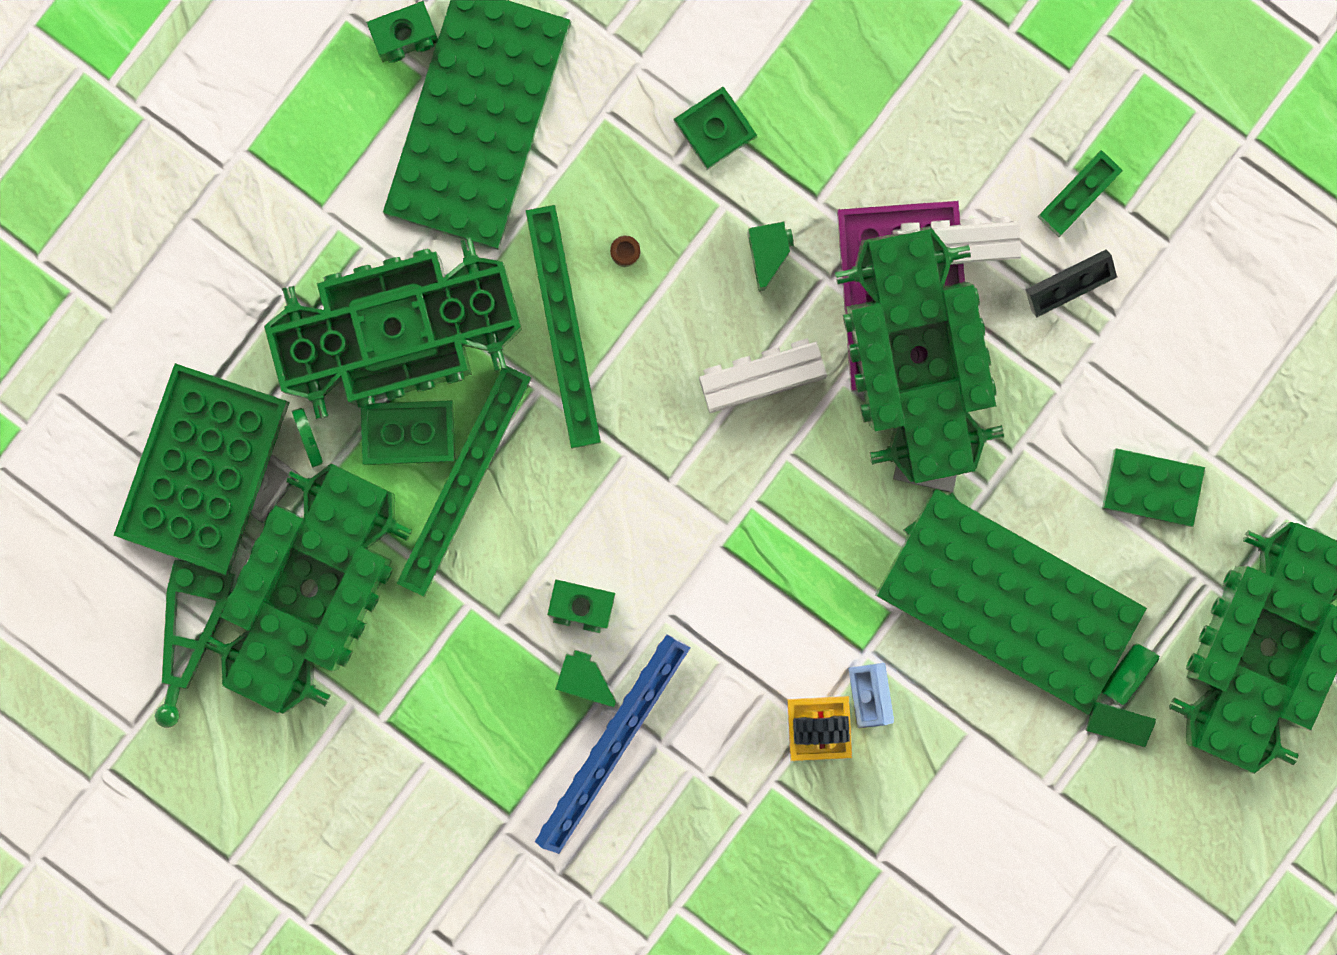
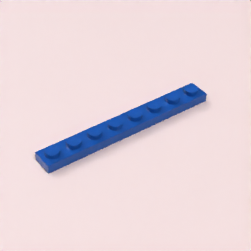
[534,634,691,854]

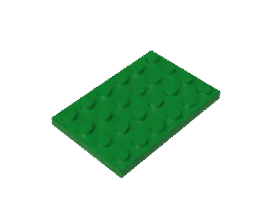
[113,363,290,575]

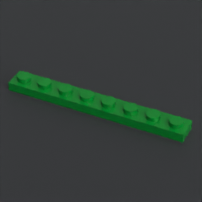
[525,205,601,449]
[396,365,532,597]

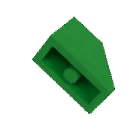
[747,221,794,292]
[555,650,617,708]

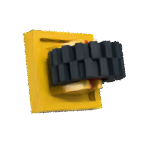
[787,696,852,761]

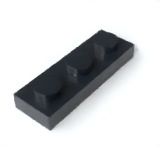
[1025,249,1118,318]

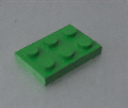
[361,400,455,465]
[1102,448,1206,527]

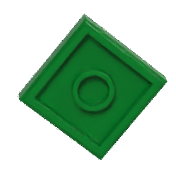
[673,86,757,170]

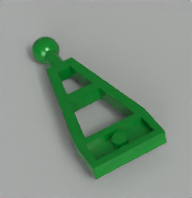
[155,559,236,728]

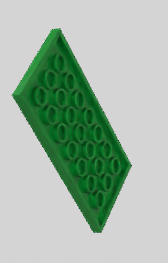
[382,0,571,250]
[875,489,1147,715]

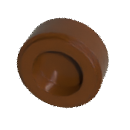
[610,235,641,267]

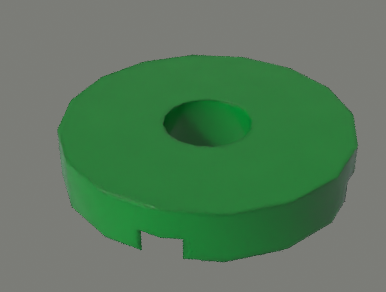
[291,407,323,468]

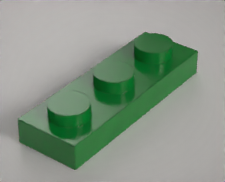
[1037,150,1123,237]

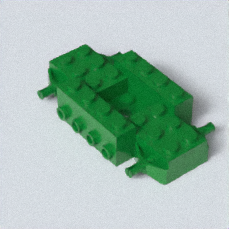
[835,227,1004,484]
[264,238,522,419]
[204,463,412,714]
[1169,522,1337,774]

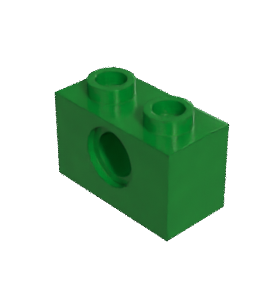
[367,1,438,63]
[547,579,616,633]

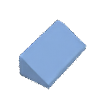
[848,663,894,728]

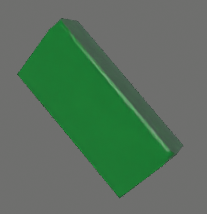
[1102,643,1160,705]
[1086,702,1156,747]

